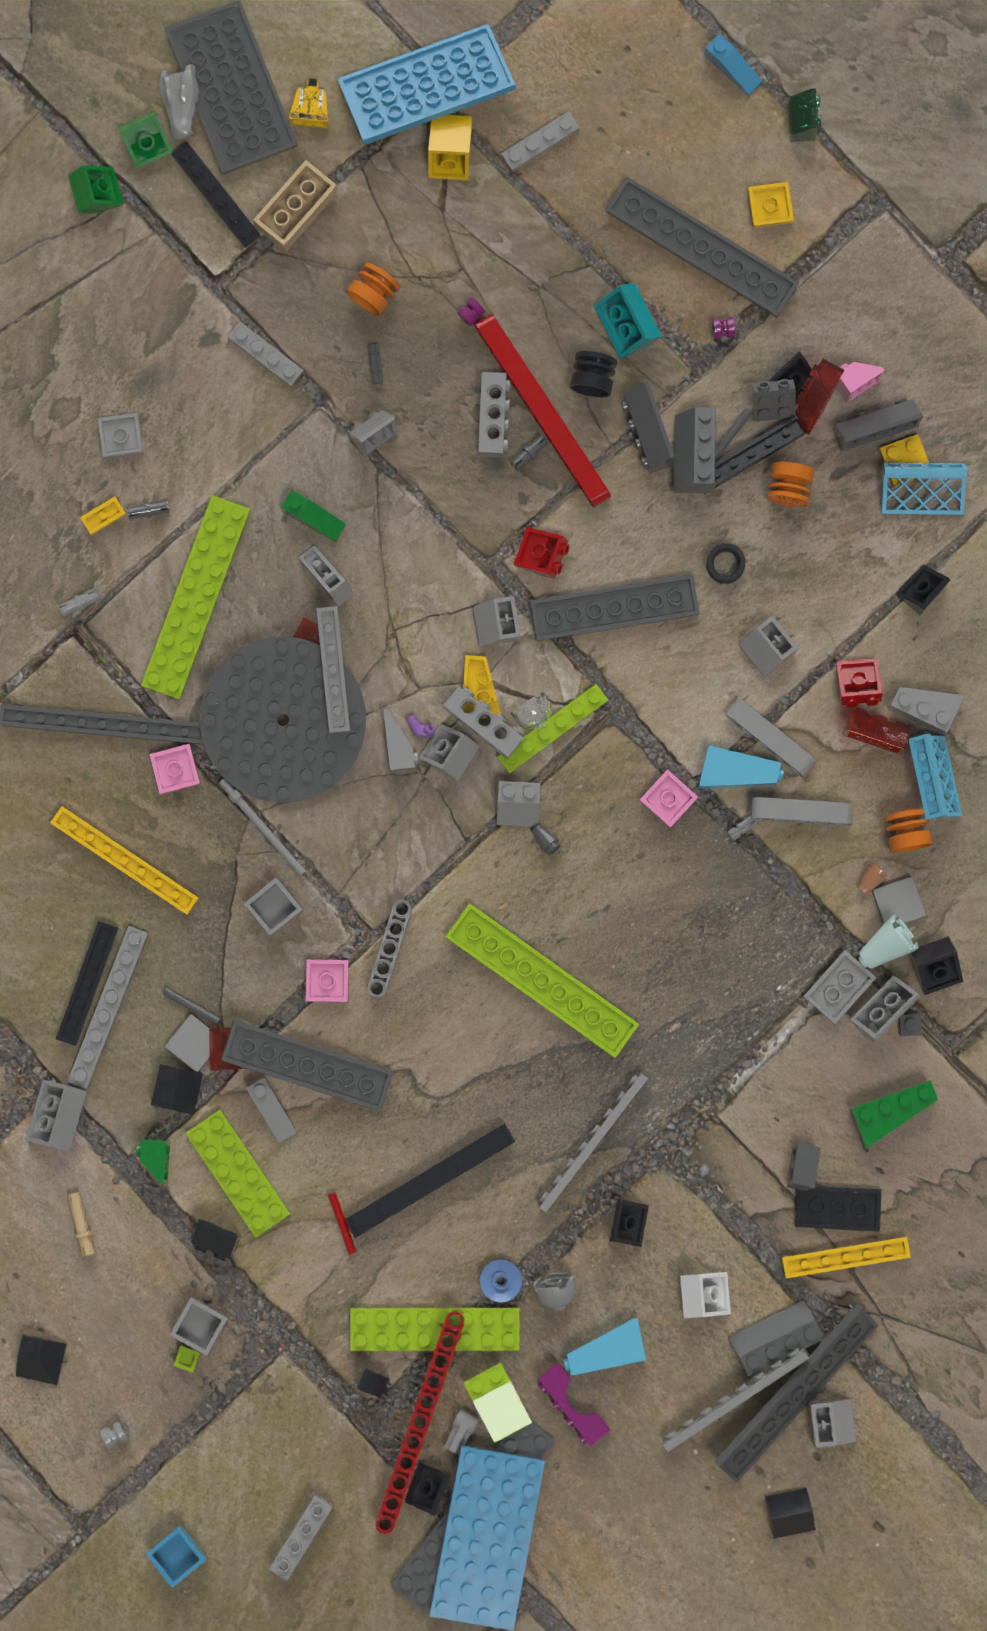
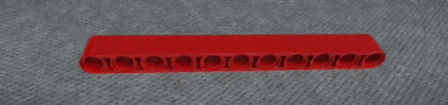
[474,313,611,508]
[376,1310,465,1534]

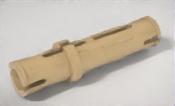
[67,1192,95,1257]

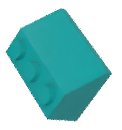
[593,283,662,359]

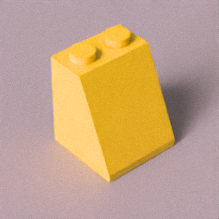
[428,115,472,180]

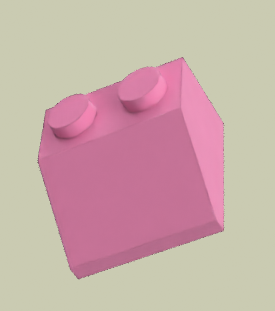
[833,362,885,403]

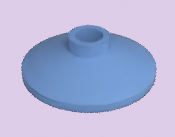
[480,1260,522,1302]

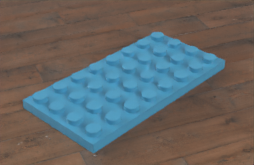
[338,24,516,145]
[429,1445,545,1631]

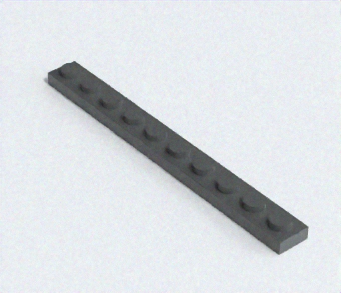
[0,705,204,745]

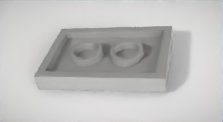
[803,950,876,1025]

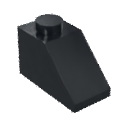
[356,1368,391,1398]

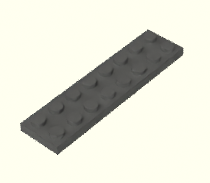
[530,574,700,642]
[221,1020,393,1112]

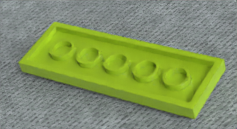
[185,1110,291,1238]

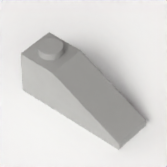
[298,545,354,607]
[383,709,419,773]
[246,1078,297,1143]

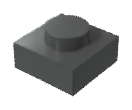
[899,1014,922,1036]

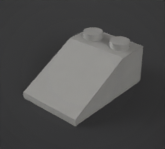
[349,410,397,457]

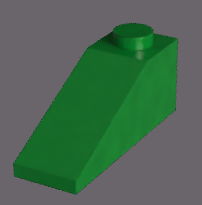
[281,490,346,542]

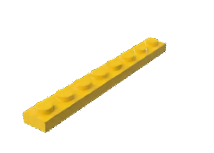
[50,806,199,916]

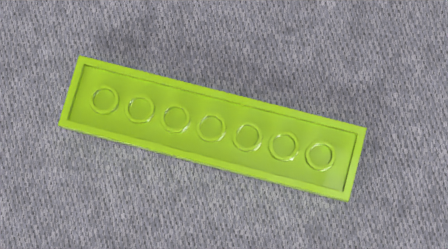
[350,1308,519,1351]

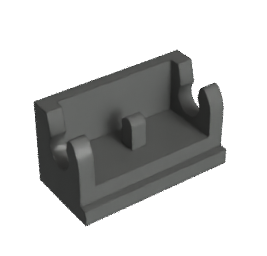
[787,1143,820,1191]

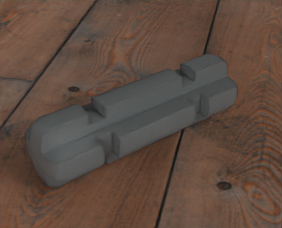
[368,344,383,384]

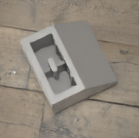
[473,596,521,647]
[739,616,798,677]
[808,1399,856,1448]

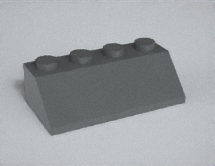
[621,381,675,474]
[833,399,923,452]
[674,407,716,493]
[728,1300,825,1376]

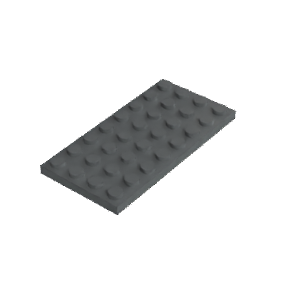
[165,0,298,175]

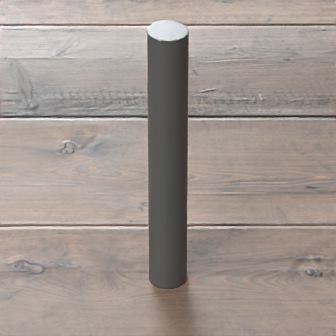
[716,409,753,460]
[163,988,221,1025]

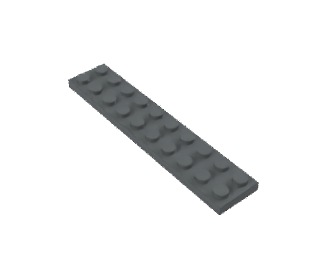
[605,177,799,318]
[714,1304,879,1483]
[391,1422,555,1611]

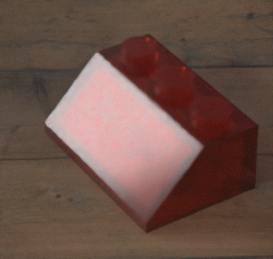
[795,359,845,435]
[843,708,911,755]

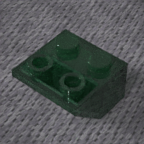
[788,88,822,142]

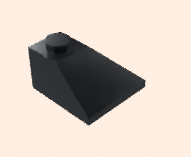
[16,1334,67,1385]

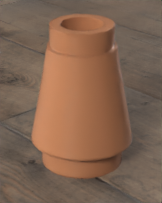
[858,863,887,895]

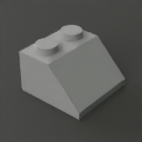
[419,724,480,781]
[497,781,540,827]

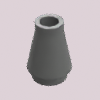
[532,824,561,856]

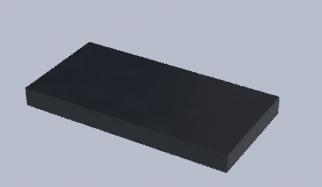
[795,1186,882,1232]

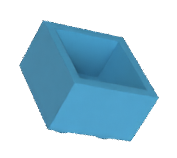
[146,1525,208,1588]

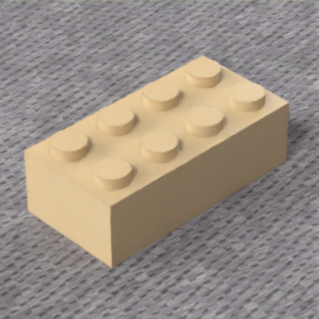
[253,160,338,253]

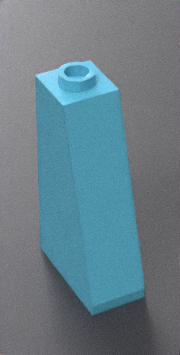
[698,746,784,789]
[564,1318,646,1376]

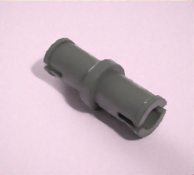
[510,434,548,472]
[127,500,170,521]

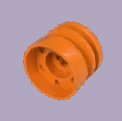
[346,262,400,316]
[767,462,815,507]
[884,808,934,853]

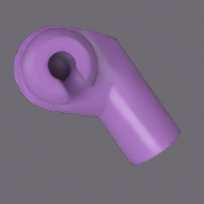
[406,715,435,738]

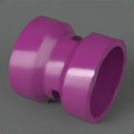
[457,298,485,326]
[712,317,735,339]

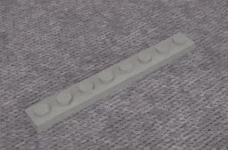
[67,926,149,1090]
[538,1073,648,1213]
[663,1348,809,1452]

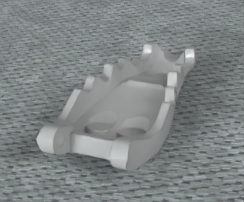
[159,64,199,140]

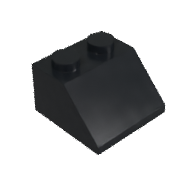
[910,936,964,996]
[151,1064,203,1115]
[191,1219,241,1261]

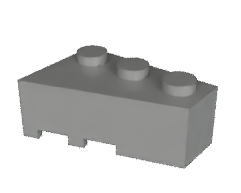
[888,687,965,736]

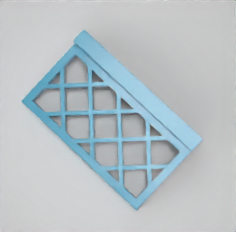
[881,462,968,515]
[909,734,962,820]

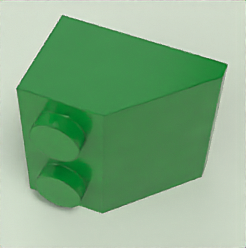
[118,111,173,169]
[68,166,124,214]
[136,1140,170,1184]

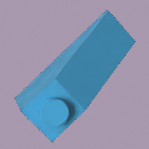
[704,34,762,96]

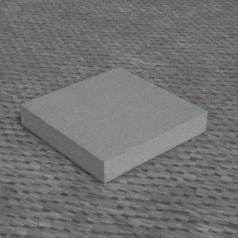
[97,413,144,459]
[872,877,926,923]
[165,1014,224,1073]

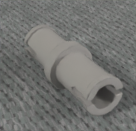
[58,588,101,617]

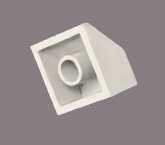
[680,1272,731,1318]

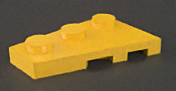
[463,655,502,719]

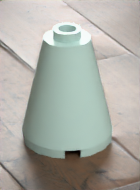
[859,915,918,969]

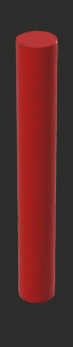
[328,1192,357,1255]

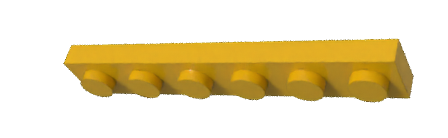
[782,1237,911,1279]

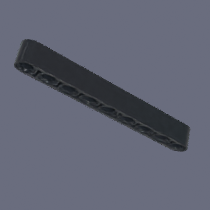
[344,1124,516,1238]

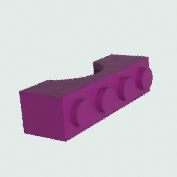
[537,1362,611,1446]

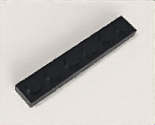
[171,142,261,248]
[703,414,809,495]
[56,921,119,1046]

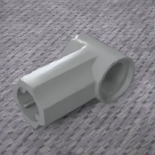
[444,1409,479,1454]

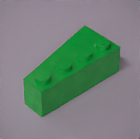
[850,1080,938,1149]

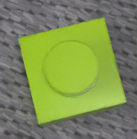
[173,1345,201,1373]

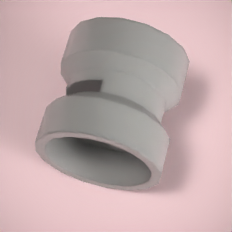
[100,1421,129,1449]

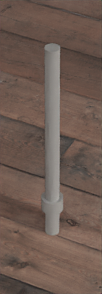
[219,778,306,876]

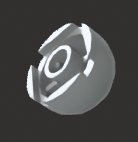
[533,1272,576,1311]

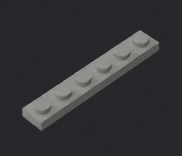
[316,606,350,733]

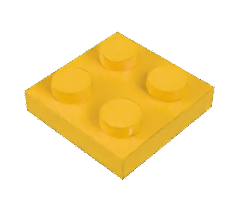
[748,182,794,228]
[879,434,929,487]

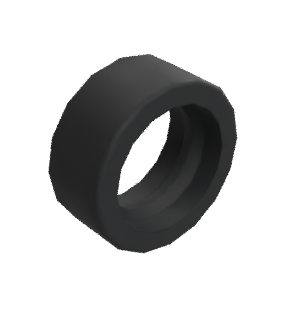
[706,543,746,584]

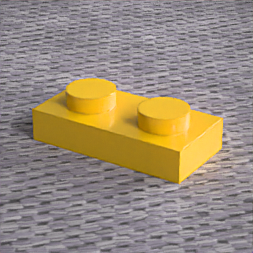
[80,497,126,536]

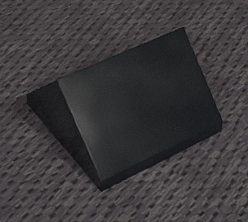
[769,351,819,402]
[896,564,950,615]
[609,1199,649,1247]
[405,1462,451,1516]
[765,1488,816,1539]

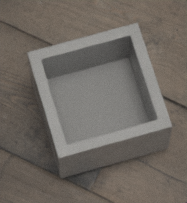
[244,878,304,938]
[170,1297,229,1356]

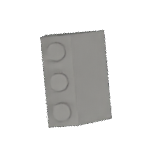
[850,976,920,1043]
[26,1079,87,1152]

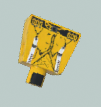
[289,78,329,128]

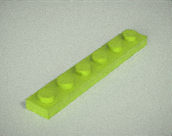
[497,684,609,774]

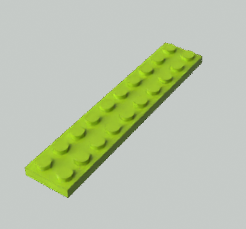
[141,495,251,700]
[445,903,639,1058]

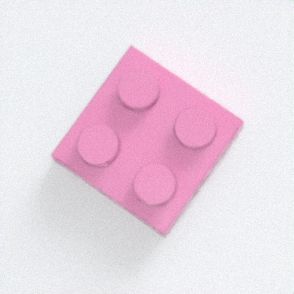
[149,744,200,795]
[640,769,698,828]
[306,960,349,1002]

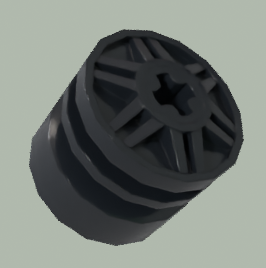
[569,351,617,398]

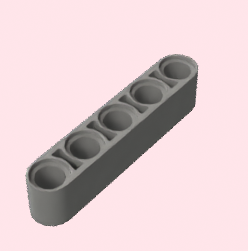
[725,698,817,778]
[751,797,853,826]
[367,899,412,999]

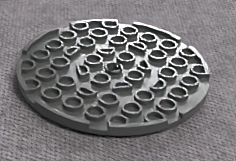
[200,637,366,803]

